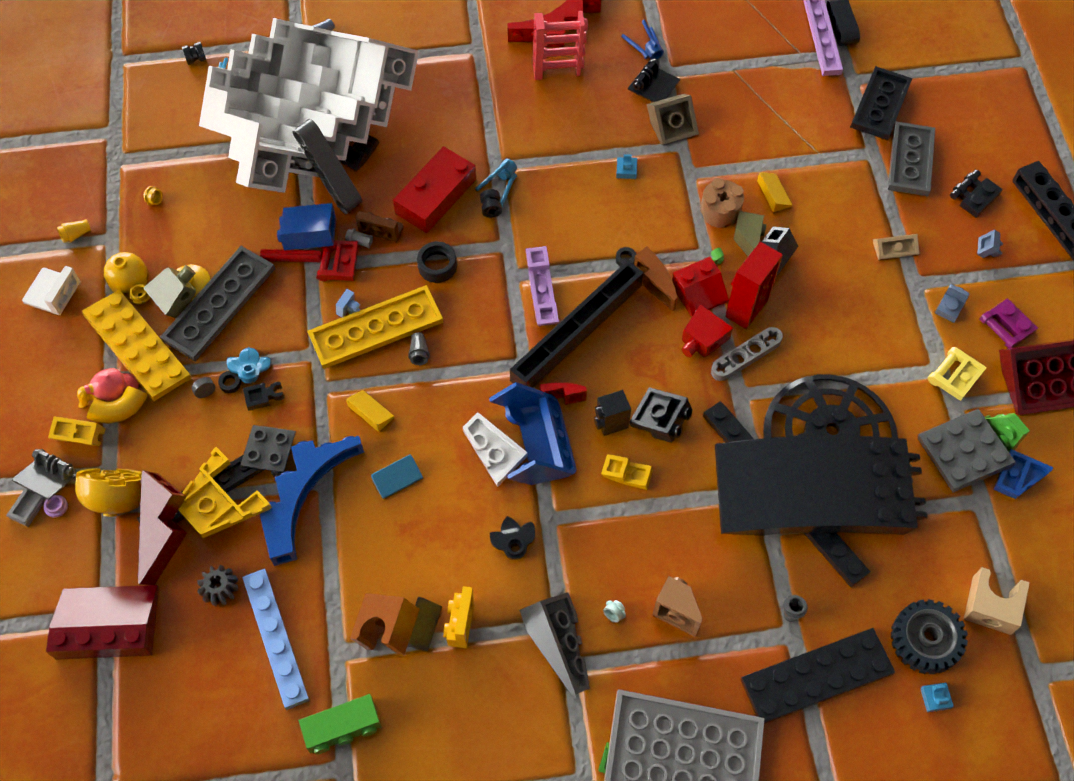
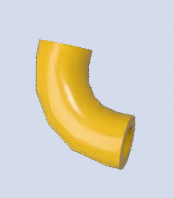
[87,386,147,424]

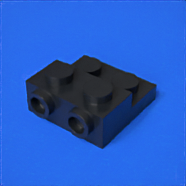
[629,387,692,443]

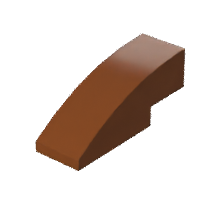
[634,246,677,311]

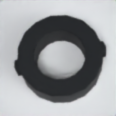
[616,247,637,266]
[218,371,242,393]

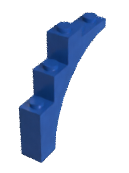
[260,436,364,566]

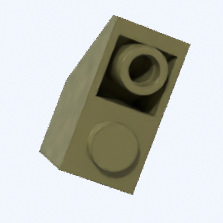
[734,211,766,256]

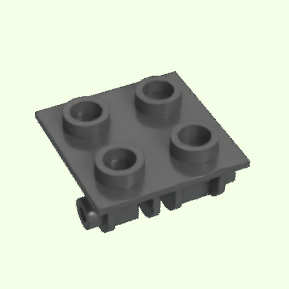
[240,425,296,476]
[12,449,78,500]

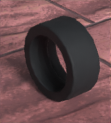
[417,241,457,283]

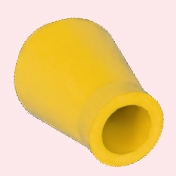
[57,219,91,243]

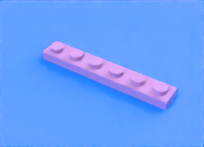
[803,0,843,76]

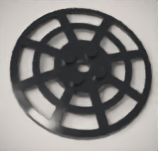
[763,374,898,438]

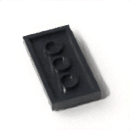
[850,66,912,140]

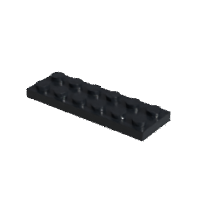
[740,628,895,724]

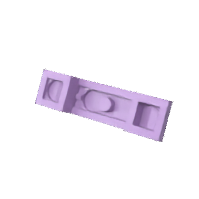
[526,246,559,326]

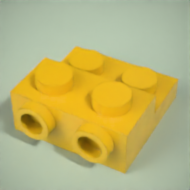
[443,586,475,648]

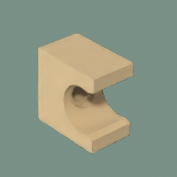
[964,567,1030,635]

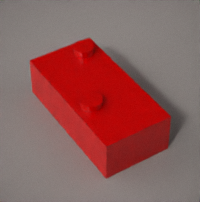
[393,146,477,234]
[725,241,783,330]

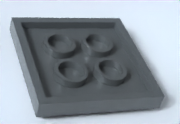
[917,409,1015,492]

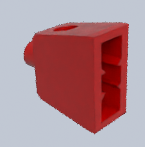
[681,305,733,357]

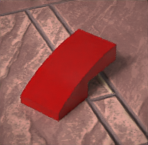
[540,382,587,405]

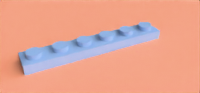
[242,568,310,710]

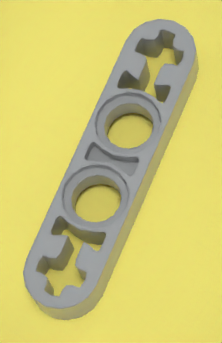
[711,327,783,381]

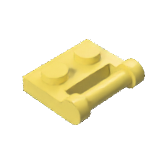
[927,347,987,401]

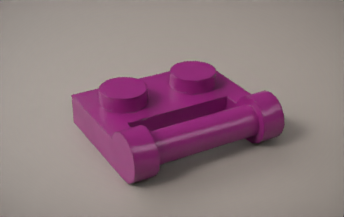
[979,298,1038,348]

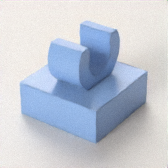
[336,289,360,317]

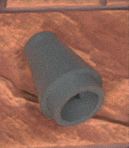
[408,332,430,365]
[783,595,808,622]

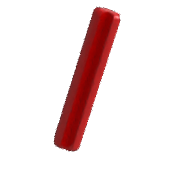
[260,249,322,262]

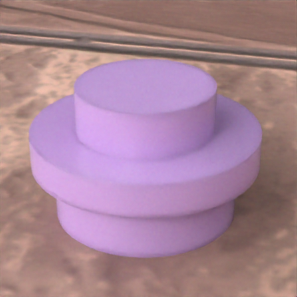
[44,495,68,518]

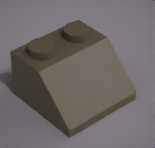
[647,94,699,145]

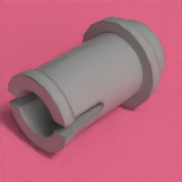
[345,228,373,249]

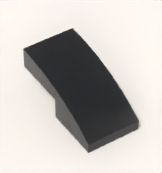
[340,135,380,171]

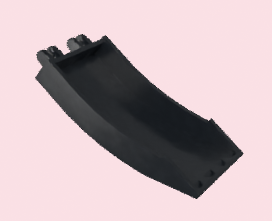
[715,435,928,536]

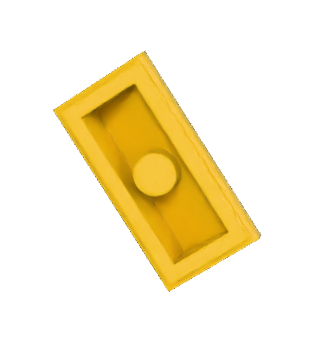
[757,172,792,212]
[346,390,394,432]

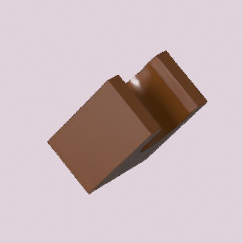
[350,593,420,655]

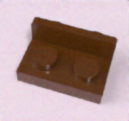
[355,211,404,242]

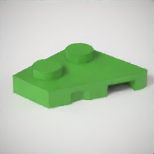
[985,413,1030,452]

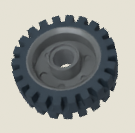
[891,599,968,674]

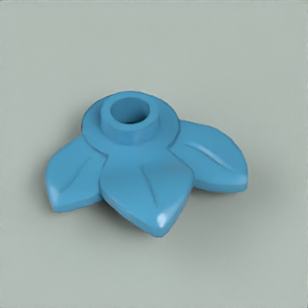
[226,347,271,383]

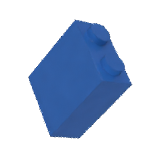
[277,203,337,250]

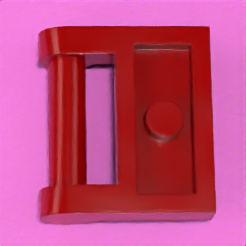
[316,240,359,282]

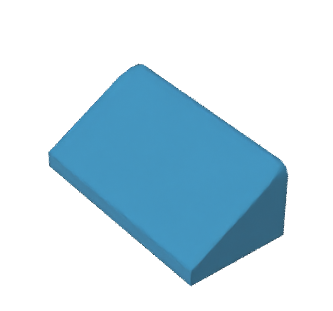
[371,454,423,499]

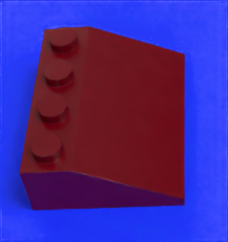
[999,339,1074,415]
[46,585,159,660]

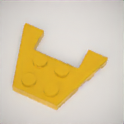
[178,447,272,538]

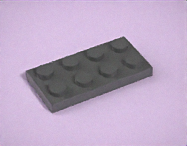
[888,122,935,196]

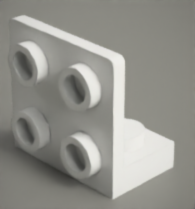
[22,266,81,315]

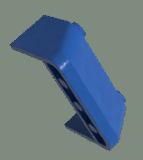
[489,382,576,485]

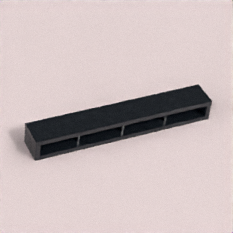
[510,260,644,388]

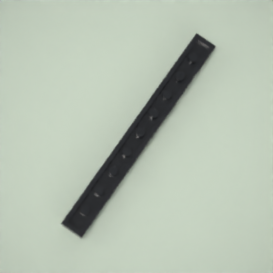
[703,401,871,587]

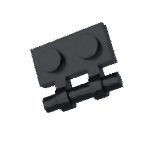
[950,170,1003,217]

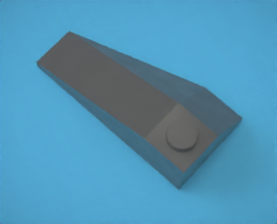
[519,592,590,696]

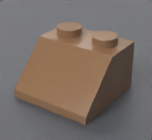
[652,576,702,637]

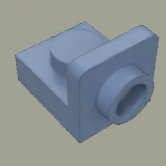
[935,284,970,323]

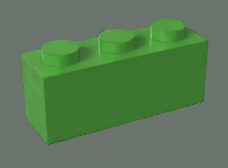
[298,694,382,755]

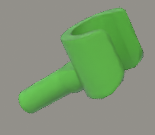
[711,248,724,264]

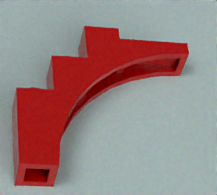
[507,0,601,48]

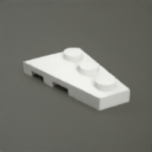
[463,412,528,487]

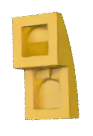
[601,454,653,490]

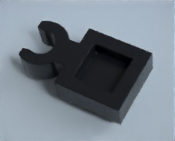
[243,382,285,411]

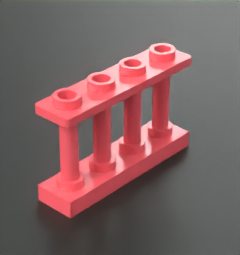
[533,11,588,80]

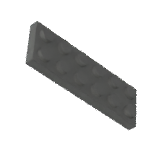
[160,246,275,362]

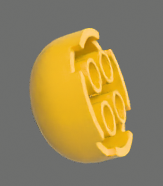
[75,468,142,517]

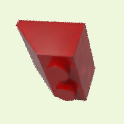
[672,256,729,318]

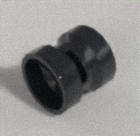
[182,42,206,65]
[480,189,502,218]

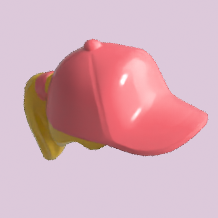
[77,368,139,408]

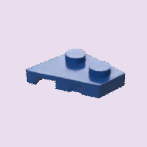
[994,449,1053,499]

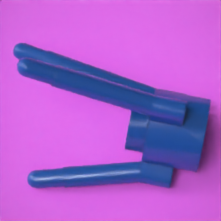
[622,20,664,60]

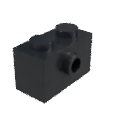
[594,390,631,436]

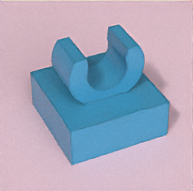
[616,154,637,179]
[920,682,954,713]

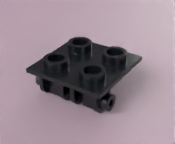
[628,59,680,102]

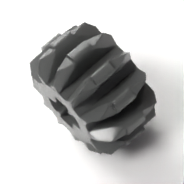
[197,565,239,606]

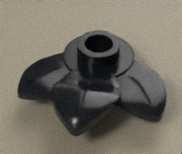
[490,516,535,560]

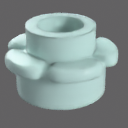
[603,600,626,623]

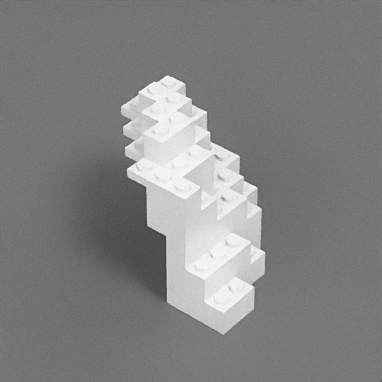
[199,18,419,193]

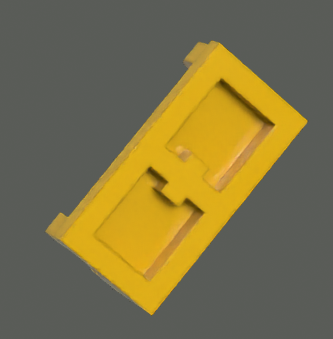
[48,416,106,446]

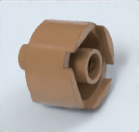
[700,178,744,228]

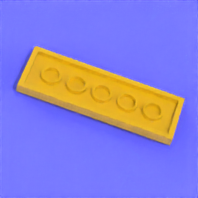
[307,285,443,369]
[82,290,191,402]

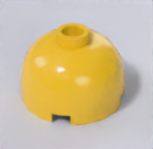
[104,252,148,295]

